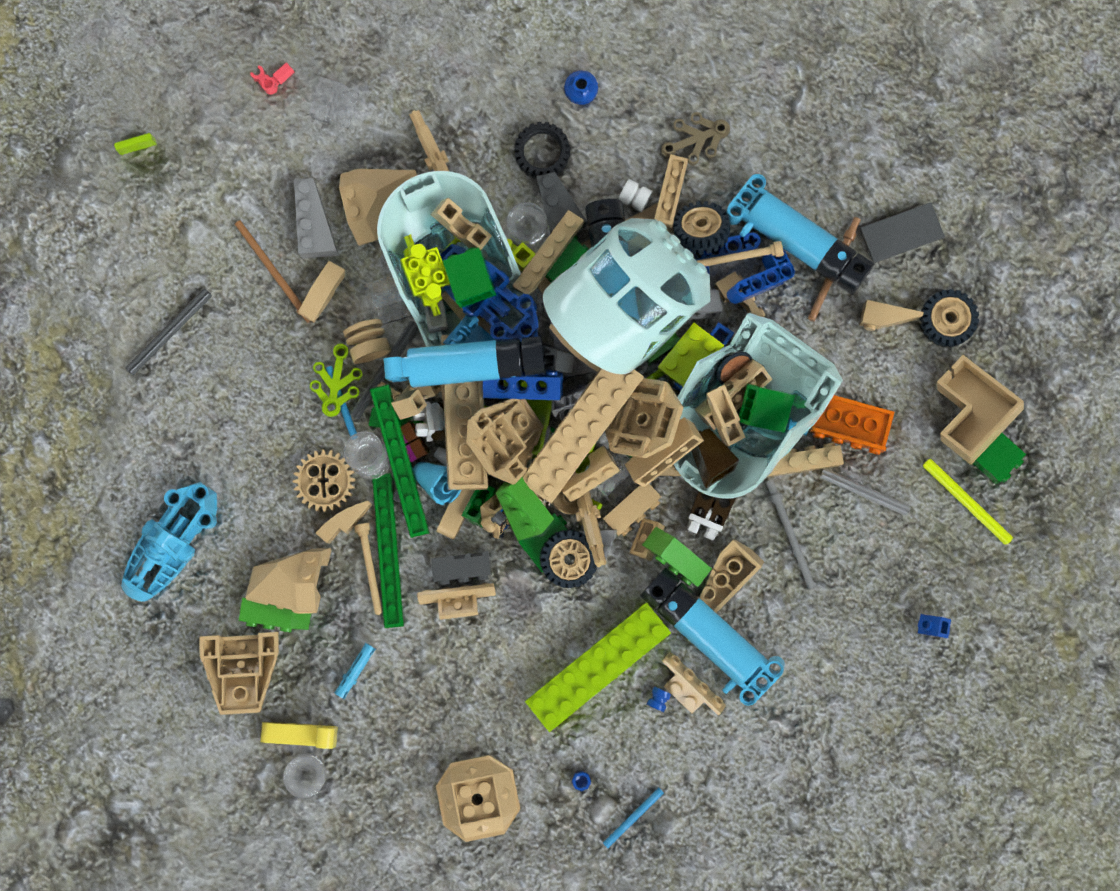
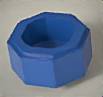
[572,771,591,791]

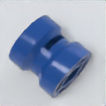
[646,687,672,712]

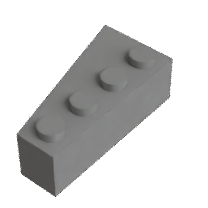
[294,178,339,259]

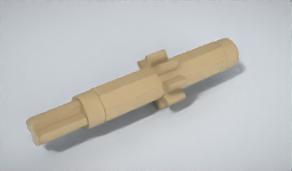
[409,110,449,171]
[575,491,606,567]

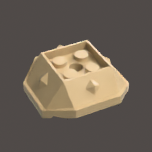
[605,378,683,459]
[436,755,521,842]

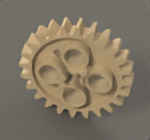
[293,449,356,512]

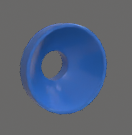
[564,70,598,105]

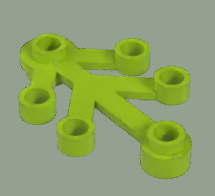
[310,344,363,417]

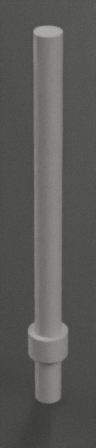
[766,479,816,589]

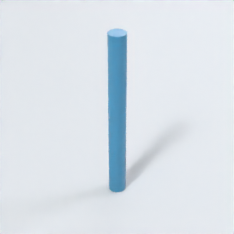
[325,366,358,439]
[603,788,664,848]

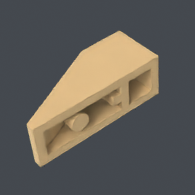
[859,300,923,331]

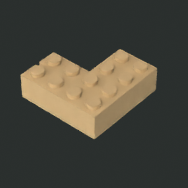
[937,355,1024,465]

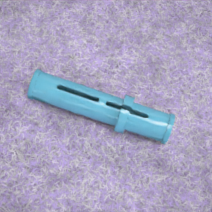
[334,643,376,699]

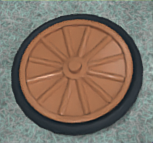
[717,352,752,384]

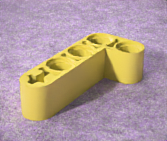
[260,722,338,749]

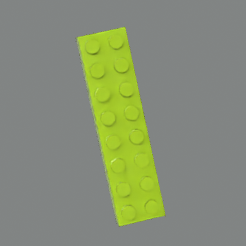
[525,602,671,733]

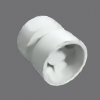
[619,179,653,213]

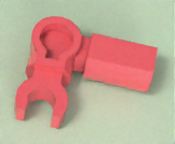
[250,62,295,95]

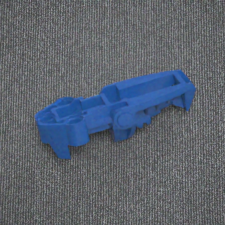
[440,244,539,345]

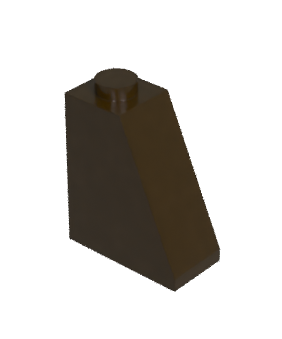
[691,427,739,488]

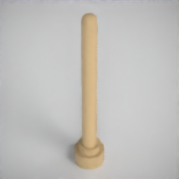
[697,241,784,267]
[354,523,382,615]

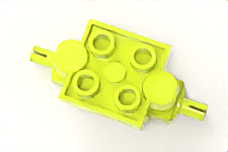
[400,234,450,317]

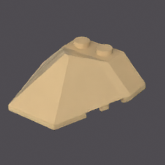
[339,169,417,246]
[466,399,544,485]
[245,548,331,614]
[200,632,279,715]

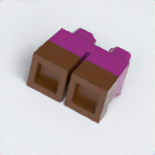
[383,420,430,462]

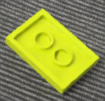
[658,323,724,387]

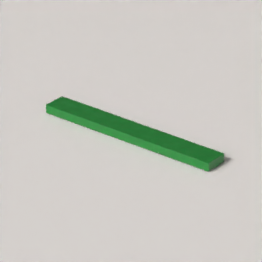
[370,384,430,538]
[372,473,404,628]

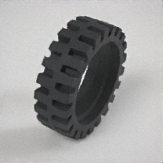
[514,122,570,179]

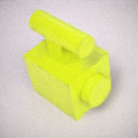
[507,239,535,272]

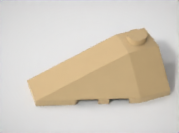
[699,539,764,613]

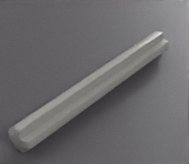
[820,468,911,515]

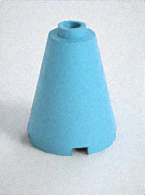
[413,462,461,505]

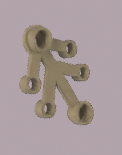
[661,112,730,166]

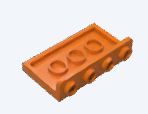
[809,395,895,455]

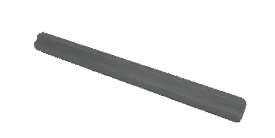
[125,289,212,375]
[350,321,418,420]

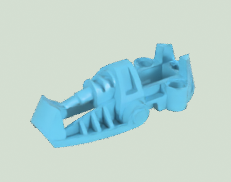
[121,482,217,602]

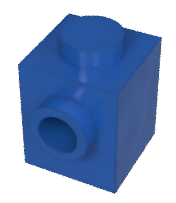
[918,614,951,639]

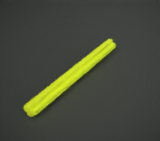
[923,459,1013,545]

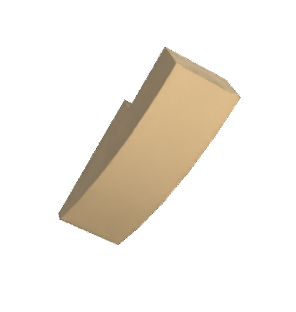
[298,261,345,323]
[706,385,746,446]
[316,501,373,544]

